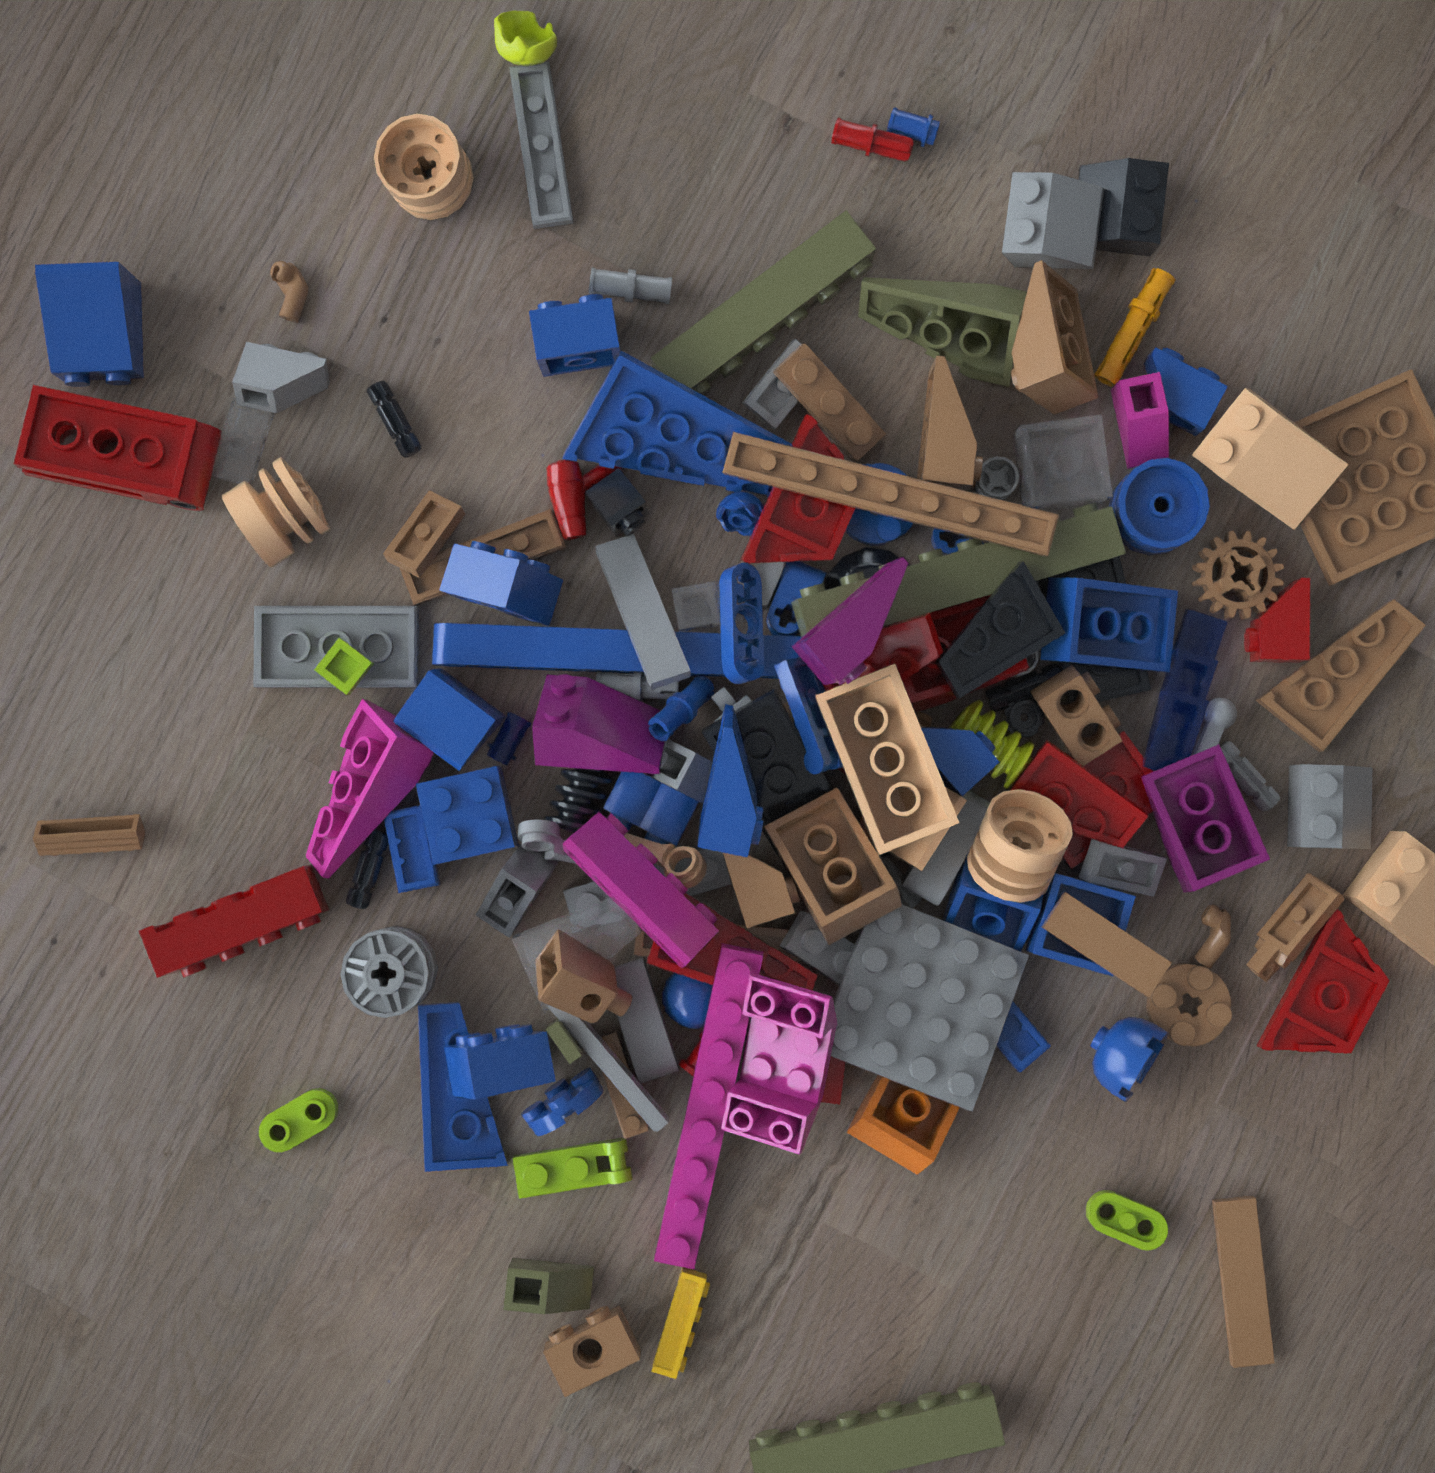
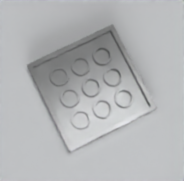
[831,904,1029,1112]

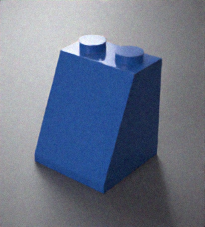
[35,262,144,387]

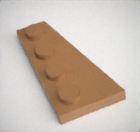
[1255,599,1426,752]

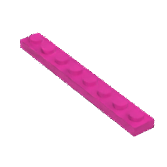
[654,943,763,1270]

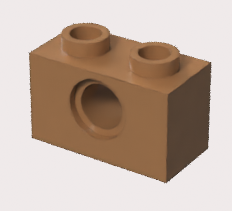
[543,1305,641,1397]

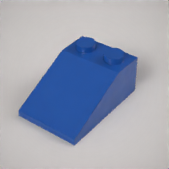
[1040,578,1178,672]
[698,704,763,858]

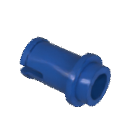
[887,107,940,147]

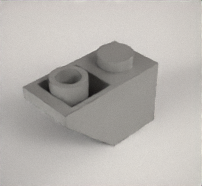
[232,342,330,413]

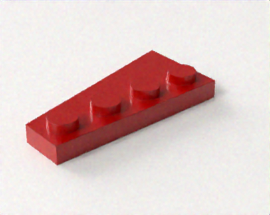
[646,893,818,991]

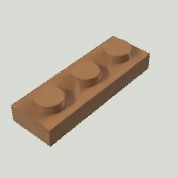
[773,343,886,462]

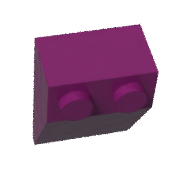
[791,557,909,685]
[532,674,666,774]
[1141,744,1270,893]

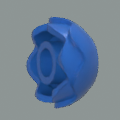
[716,492,764,536]

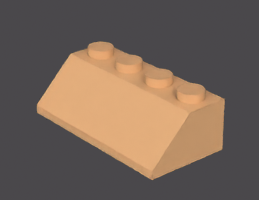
[815,664,960,855]

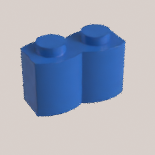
[603,771,699,846]

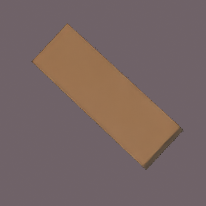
[1041,892,1172,998]

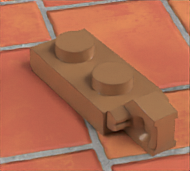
[1246,873,1345,982]

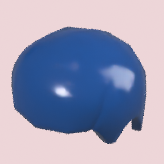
[662,973,713,1029]

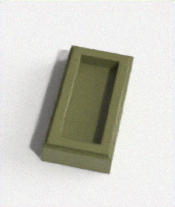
[546,1018,583,1064]

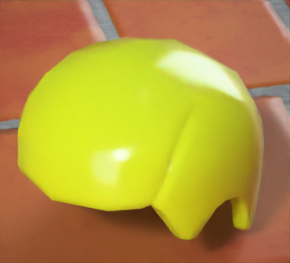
[494,10,557,67]

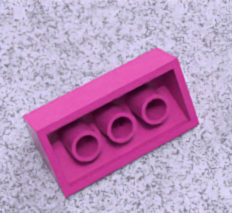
[563,812,719,968]

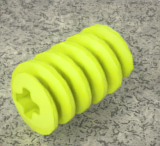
[948,700,1034,789]

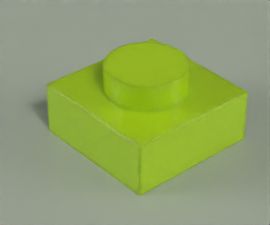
[314,638,374,696]

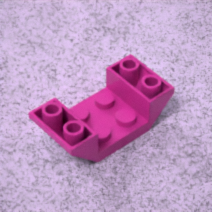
[721,973,837,1155]

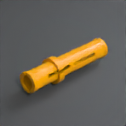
[1094,268,1176,387]

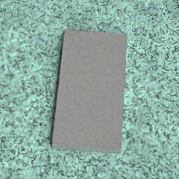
[253,606,419,688]

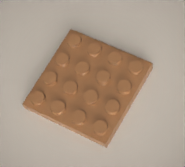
[1294,369,1435,586]

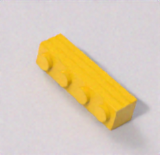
[651,1267,710,1379]

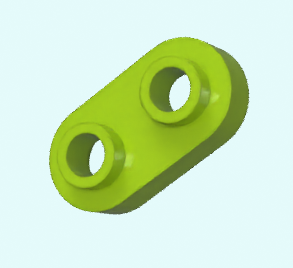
[259,1088,338,1153]
[1086,1190,1168,1251]

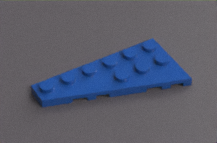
[562,350,792,497]

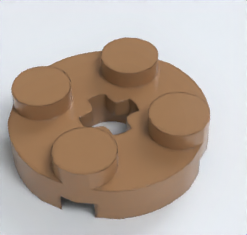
[1146,963,1232,1046]

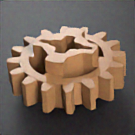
[1192,530,1284,620]

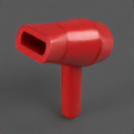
[546,459,622,541]

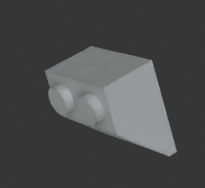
[1002,172,1104,269]
[1287,764,1373,849]

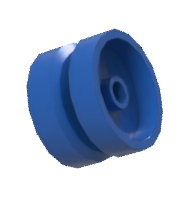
[1108,458,1210,556]

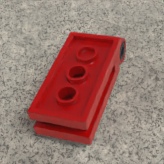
[13,385,222,511]

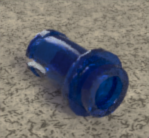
[486,711,531,766]

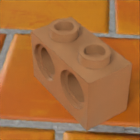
[1030,665,1122,766]

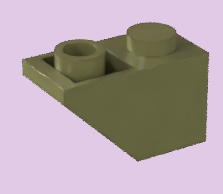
[503,1258,594,1314]

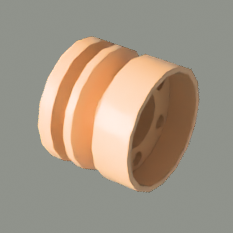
[374,114,474,220]
[222,457,330,568]
[967,789,1073,903]

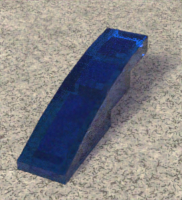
[1142,609,1228,771]

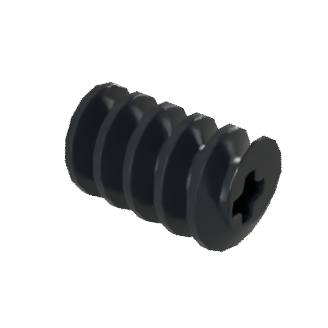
[544,768,613,833]

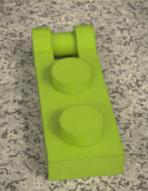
[512,1138,633,1199]

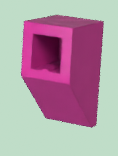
[1110,372,1169,469]

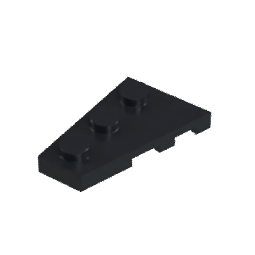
[935,561,1065,698]

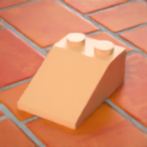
[1192,388,1349,530]
[1342,831,1435,966]

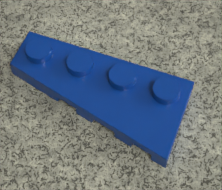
[418,1002,508,1172]

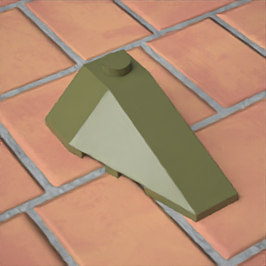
[858,277,1027,387]

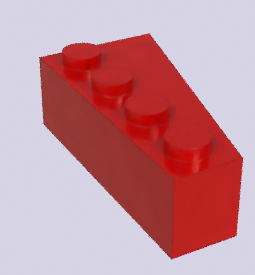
[138,865,329,978]

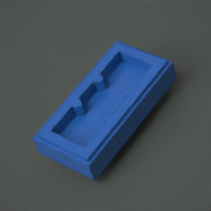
[384,805,441,893]
[996,1001,1051,1073]

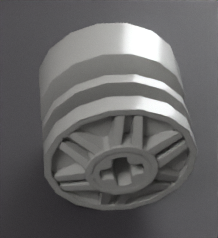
[340,926,438,1018]

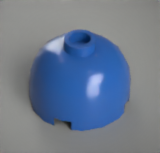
[1090,1017,1169,1102]

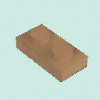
[383,490,466,578]

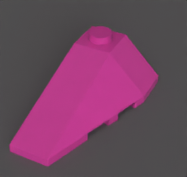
[306,698,434,879]

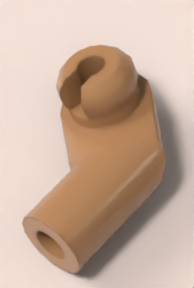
[270,261,309,323]
[1194,904,1231,968]

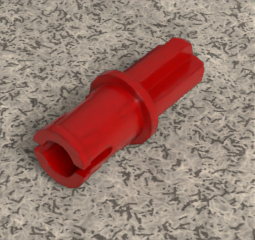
[831,118,914,162]

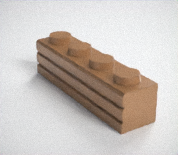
[33,814,145,856]
[600,1030,650,1139]

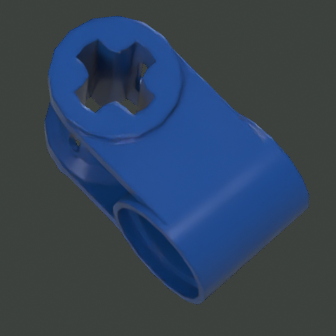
[766,561,827,636]

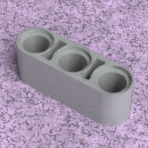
[901,790,990,906]
[615,957,680,1084]

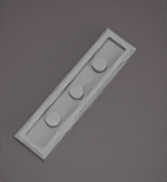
[509,61,574,229]
[595,534,690,690]
[547,1005,669,1132]

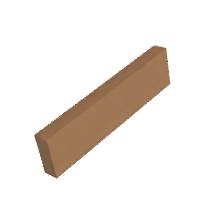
[400,509,567,606]
[1212,1195,1275,1368]

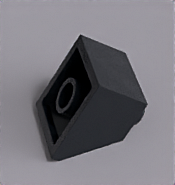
[1078,158,1169,256]

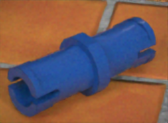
[648,675,714,741]

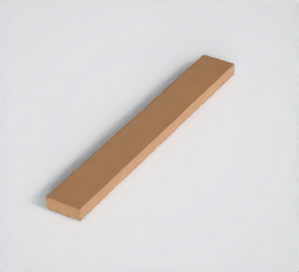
[723,432,1059,557]

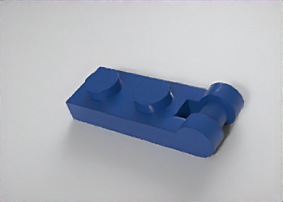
[774,657,843,774]

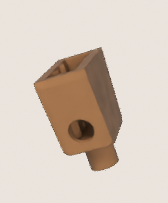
[535,929,632,1023]

